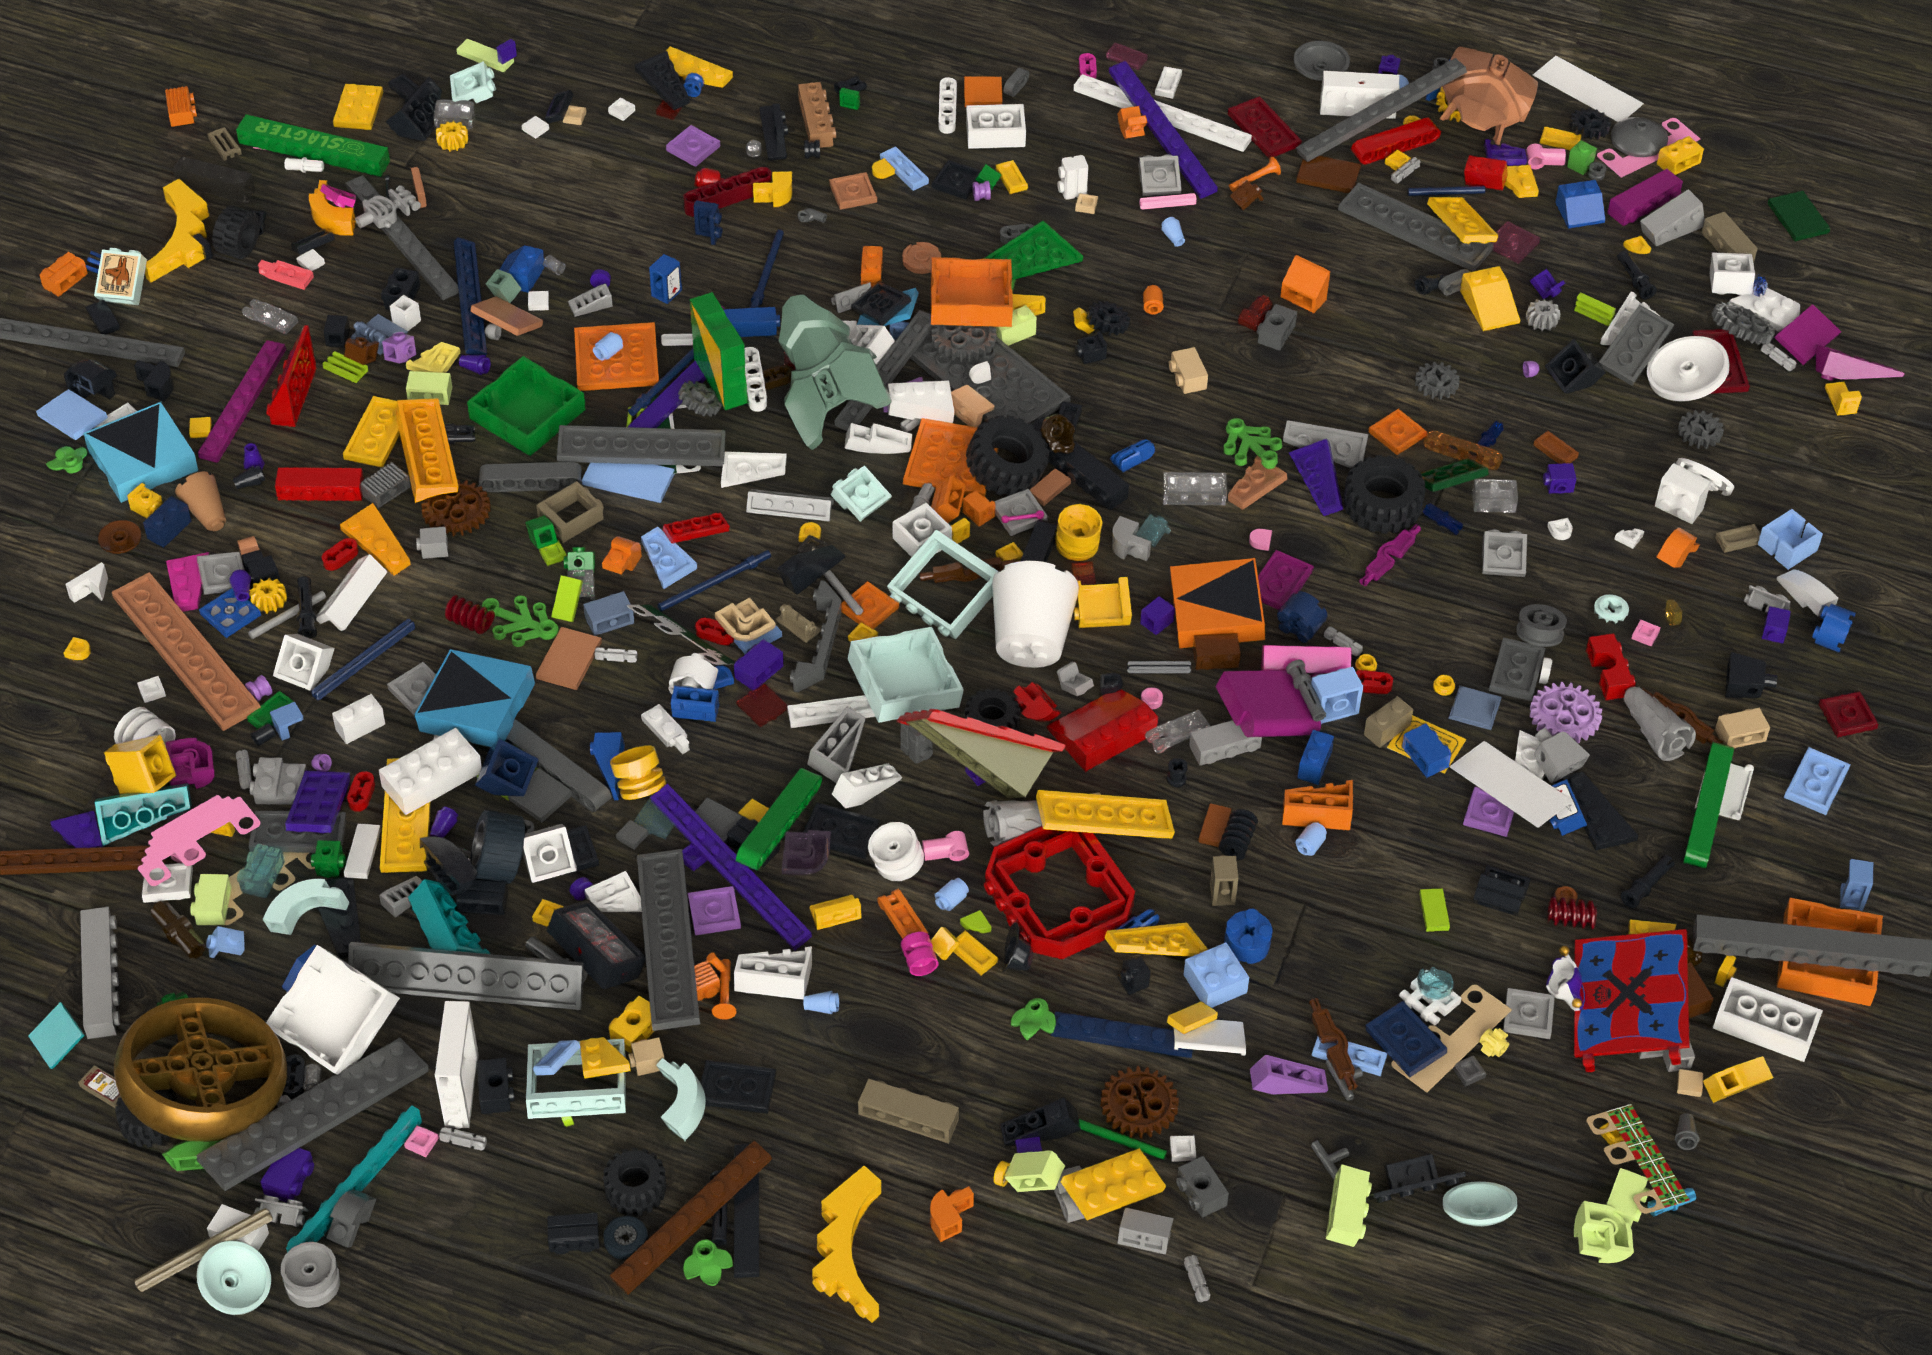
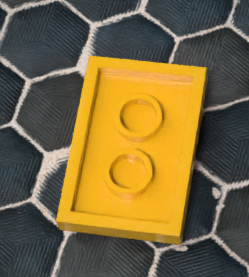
[333,84,383,130]

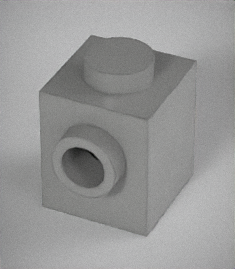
[416,527,448,559]

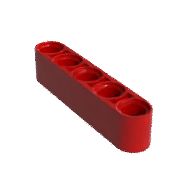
[1351,118,1441,165]

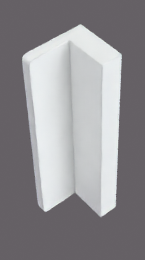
[316,554,387,631]

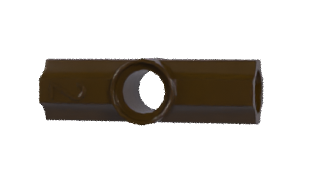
[150,900,207,959]

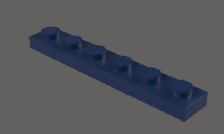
[1051,1011,1193,1058]

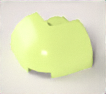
[1574,1201,1634,1263]

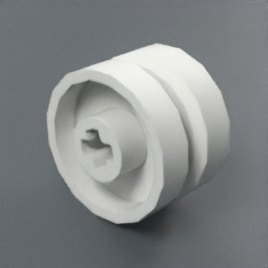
[868,822,925,881]

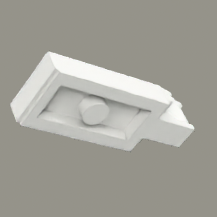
[641,704,690,754]

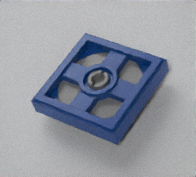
[199,588,261,638]

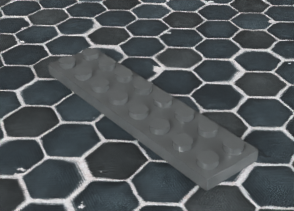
[1338,183,1494,272]
[557,425,726,467]

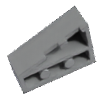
[1640,189,1705,246]
[807,706,866,783]

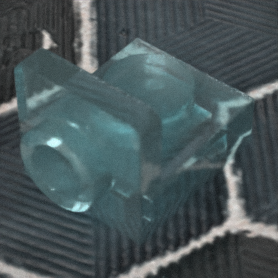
[1136,514,1171,548]

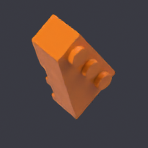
[1282,780,1353,830]

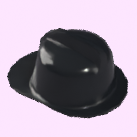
[1002,922,1033,972]

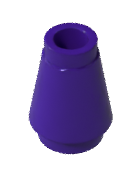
[459,355,491,375]
[244,443,264,470]
[229,570,251,601]
[429,807,458,838]

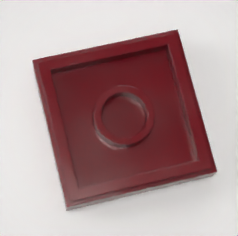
[1818,691,1879,738]

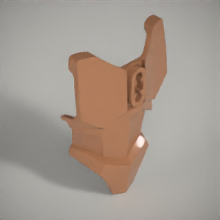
[1440,47,1538,145]

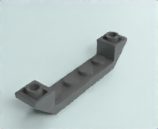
[790,580,842,692]

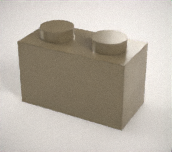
[1364,696,1413,748]
[1210,855,1238,906]

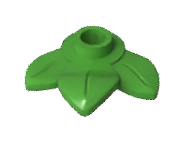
[46,446,87,473]
[1011,998,1056,1040]
[684,1240,733,1286]

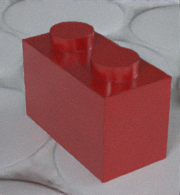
[1464,155,1508,190]

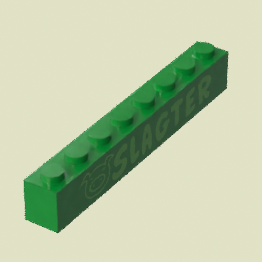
[236,115,390,177]

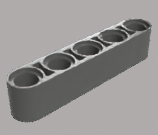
[478,462,582,492]

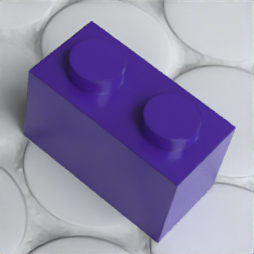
[734,639,784,691]
[261,1148,314,1203]

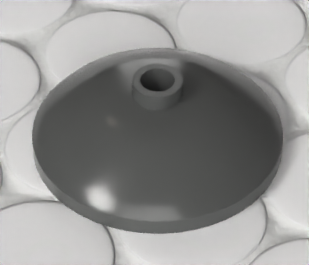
[1294,41,1350,81]
[1611,117,1668,157]

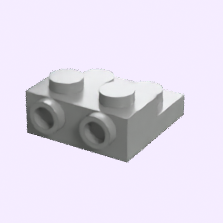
[1138,154,1182,196]
[1482,529,1527,577]
[250,757,307,805]

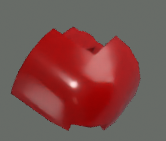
[1013,682,1061,722]

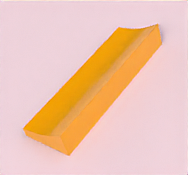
[396,398,458,503]

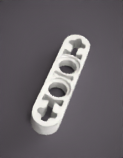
[939,77,957,134]
[744,347,767,412]

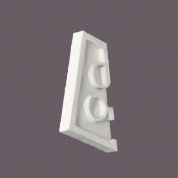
[721,452,787,488]
[1515,730,1546,780]

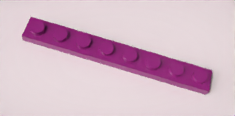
[198,340,286,463]

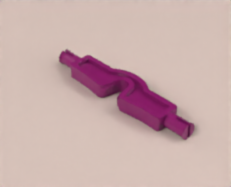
[1360,524,1421,586]

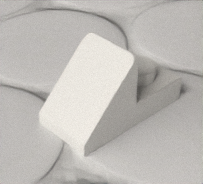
[66,562,108,603]

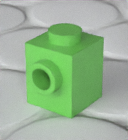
[1567,140,1597,175]

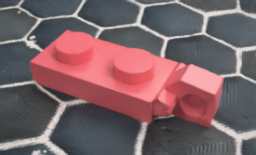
[258,260,314,290]

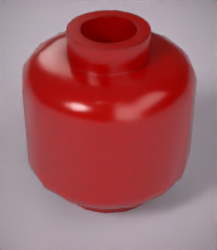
[694,168,724,188]

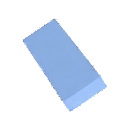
[880,146,929,191]
[1312,1037,1387,1076]

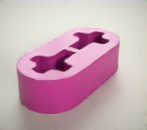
[1079,53,1097,79]

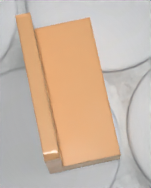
[951,385,994,428]

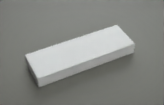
[344,824,381,879]

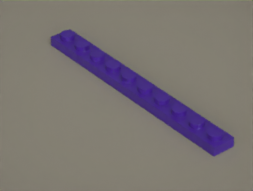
[1109,61,1217,199]
[650,784,812,951]

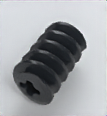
[1219,809,1258,861]

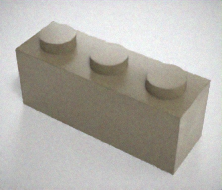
[1702,212,1758,263]

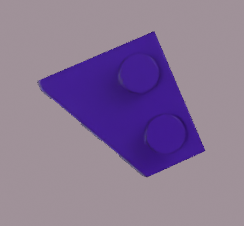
[1484,139,1527,166]
[50,811,103,848]

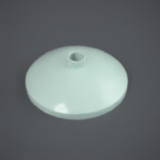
[1443,1182,1517,1227]
[197,1241,271,1315]

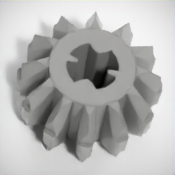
[1526,299,1560,331]

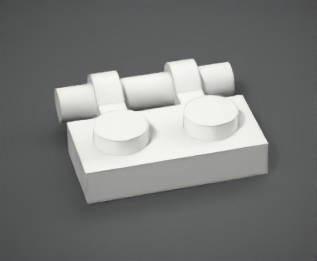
[1399,970,1462,1026]

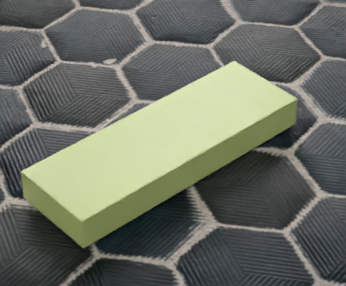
[457,39,514,72]

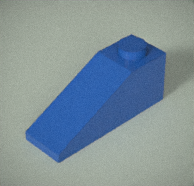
[590,732,625,800]

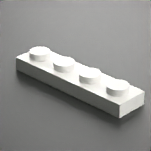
[787,695,875,728]

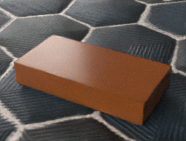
[1533,431,1579,464]
[1199,803,1232,847]

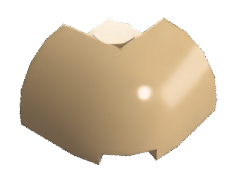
[715,597,776,642]

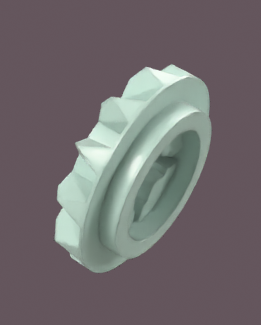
[1594,595,1629,624]

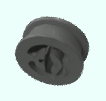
[1516,604,1567,647]

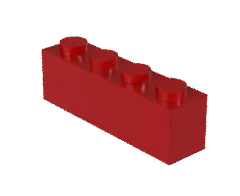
[275,468,364,501]

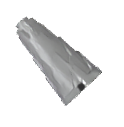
[1624,687,1696,761]
[983,800,1042,846]

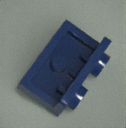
[694,200,722,245]

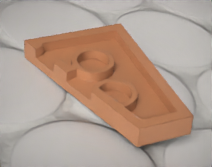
[1228,455,1287,510]

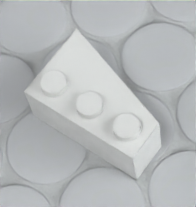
[850,325,895,366]
[887,380,954,423]
[734,947,812,1000]

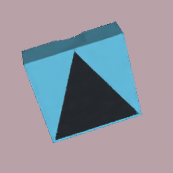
[83,402,198,503]

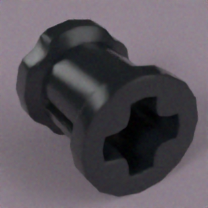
[1167,758,1188,787]

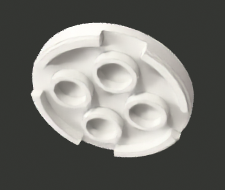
[1676,458,1735,496]

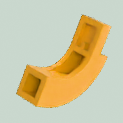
[309,180,356,236]

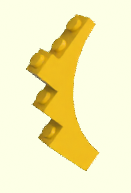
[145,179,209,283]
[812,1166,881,1323]

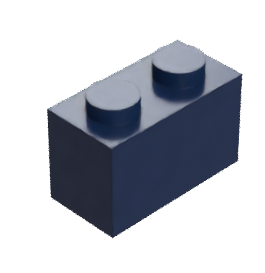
[143,496,191,548]

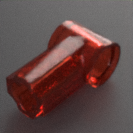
[1238,295,1273,332]

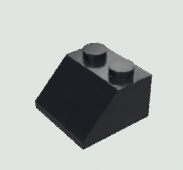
[1545,339,1606,394]

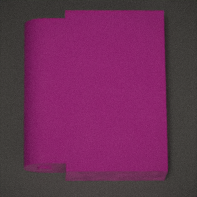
[1215,670,1321,737]

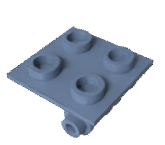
[351,314,408,355]

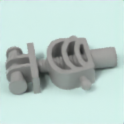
[355,185,421,228]

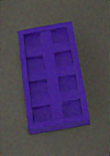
[285,771,350,833]

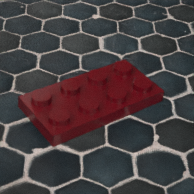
[1228,96,1302,158]
[1691,329,1750,394]

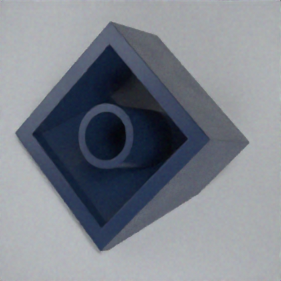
[475,739,538,796]

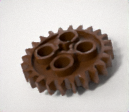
[421,479,491,536]
[1100,1066,1179,1139]

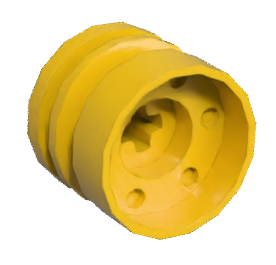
[1055,504,1102,561]
[610,745,666,800]

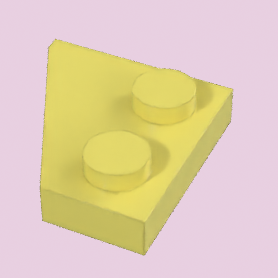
[406,342,460,373]

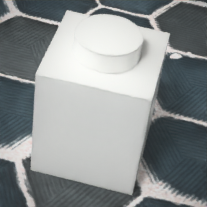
[390,295,421,331]

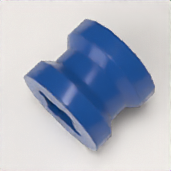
[683,73,704,97]

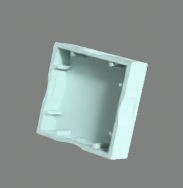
[848,627,964,723]

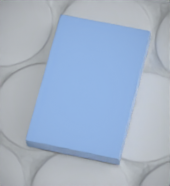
[36,389,108,440]
[1784,747,1851,815]

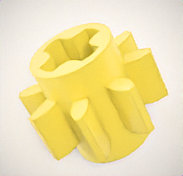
[1479,1028,1509,1057]

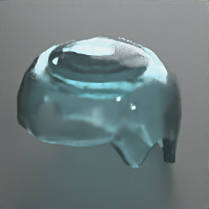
[1417,967,1454,1000]

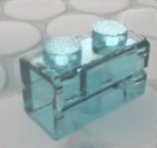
[237,844,285,898]

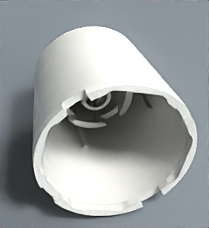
[992,561,1079,668]

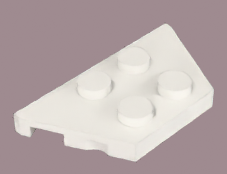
[1729,287,1800,332]
[1600,292,1660,345]

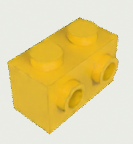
[1657,136,1704,175]

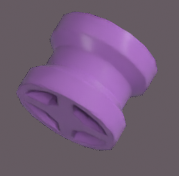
[973,181,991,201]
[245,675,272,702]

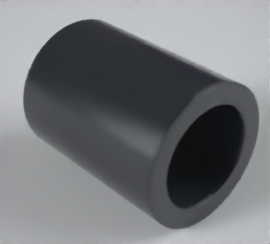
[250,723,276,747]

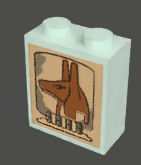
[94,248,147,305]

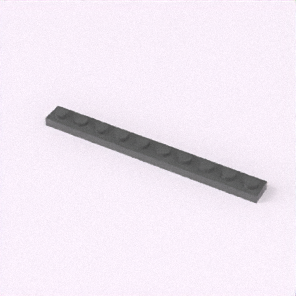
[1296,58,1467,162]
[346,175,459,300]
[0,318,185,367]

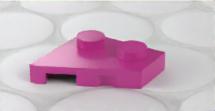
[320,184,356,208]

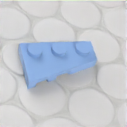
[641,527,697,589]

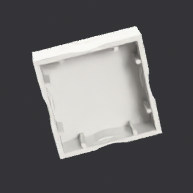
[266,945,400,1075]

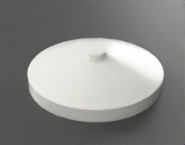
[1647,336,1730,401]

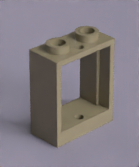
[536,481,604,543]

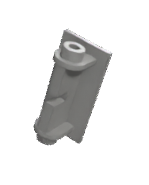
[831,282,871,313]
[1744,585,1791,613]
[254,1196,309,1227]

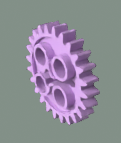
[1530,682,1602,743]

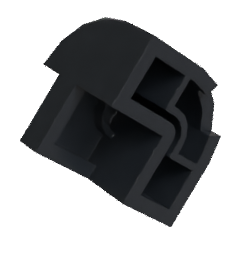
[64,359,117,400]

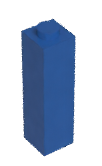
[724,307,780,337]

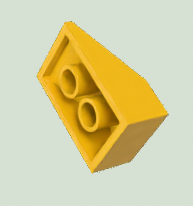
[1460,266,1520,331]

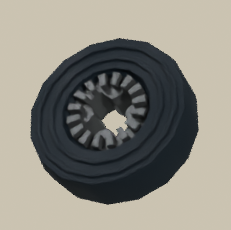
[603,1216,648,1260]

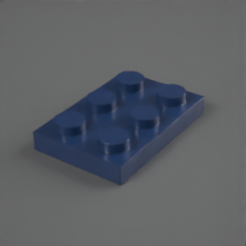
[1365,1001,1447,1078]

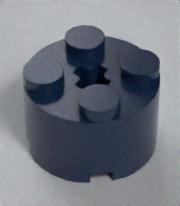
[1277,591,1328,643]

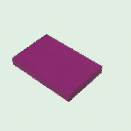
[1775,304,1841,365]
[1258,550,1314,610]

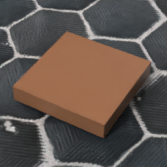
[829,172,877,210]

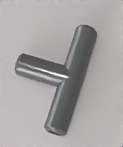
[1325,1060,1363,1100]
[1311,1140,1350,1180]

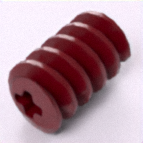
[445,595,495,634]
[1547,896,1597,930]

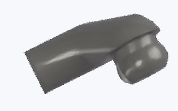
[797,208,827,223]

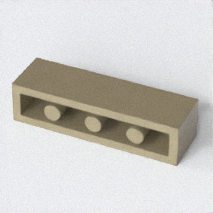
[858,1079,959,1144]

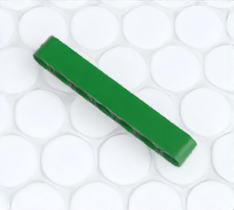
[1683,742,1734,869]
[736,768,822,870]

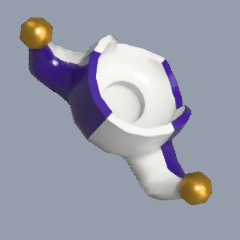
[1546,946,1583,1011]

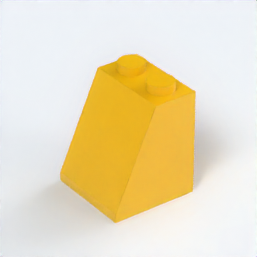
[104,734,176,794]

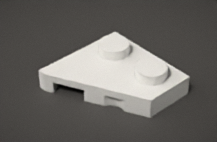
[584,871,642,912]

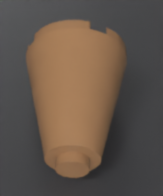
[175,471,226,531]

